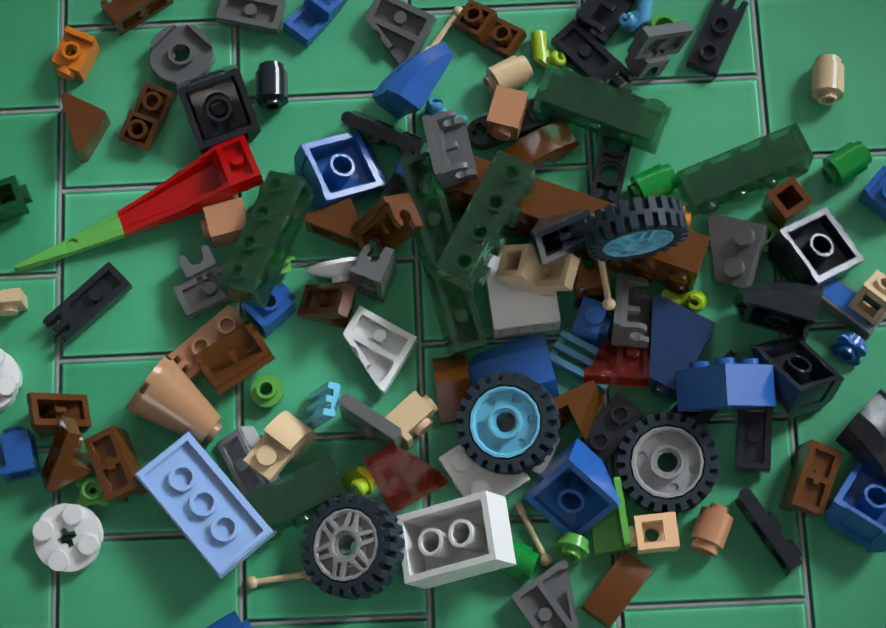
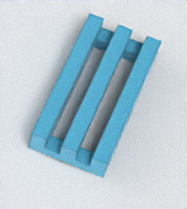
[549,330,622,392]
[304,381,341,429]

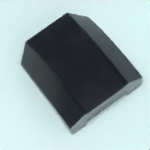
[176,64,261,153]
[768,207,865,288]
[733,282,824,341]
[750,336,844,419]
[835,389,886,483]

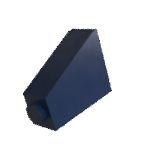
[647,293,716,401]

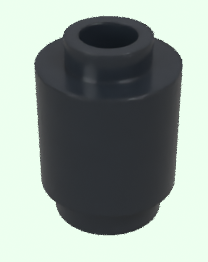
[255,60,288,111]

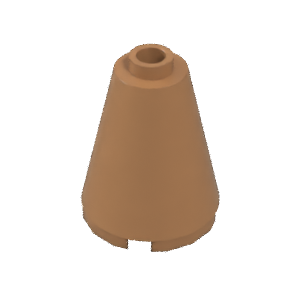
[126,355,223,444]

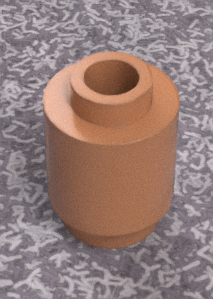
[690,503,734,557]

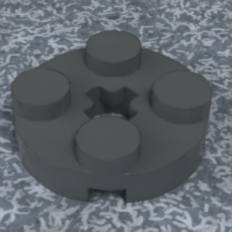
[150,24,215,87]

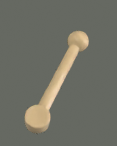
[424,6,463,51]
[598,259,616,311]
[514,501,553,567]
[245,570,312,589]

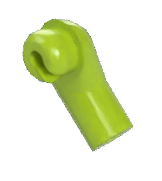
[342,465,375,496]

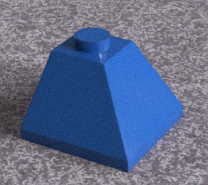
[524,438,621,535]

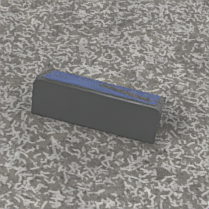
[820,278,886,341]

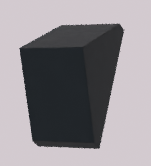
[530,209,590,265]

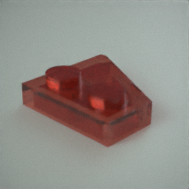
[363,443,448,513]

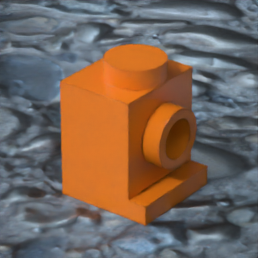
[51,25,101,82]

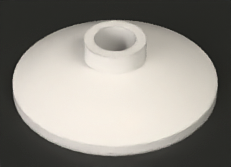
[306,256,372,283]

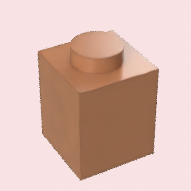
[486,85,528,141]
[200,197,253,248]

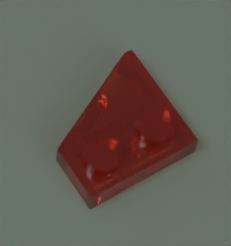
[583,327,650,387]

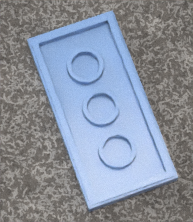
[135,431,275,579]

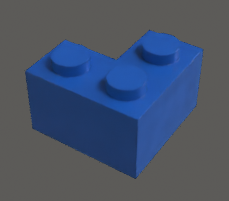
[675,357,776,412]

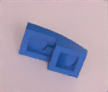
[283,0,348,47]

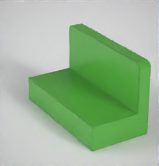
[591,477,631,556]

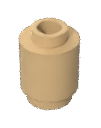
[811,54,845,105]
[483,55,534,95]

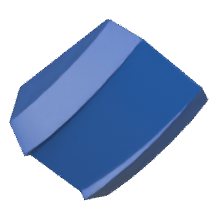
[372,41,453,120]
[294,130,386,211]
[468,333,559,398]
[824,460,886,553]

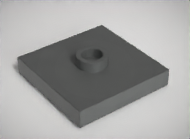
[338,393,404,456]

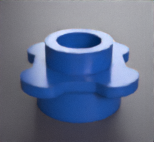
[831,332,867,366]

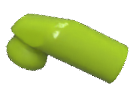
[530,30,566,71]
[661,288,707,313]

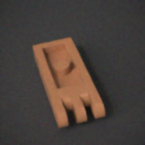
[168,304,245,382]

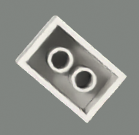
[396,490,516,589]

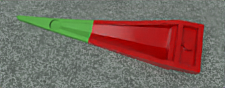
[14,135,264,273]

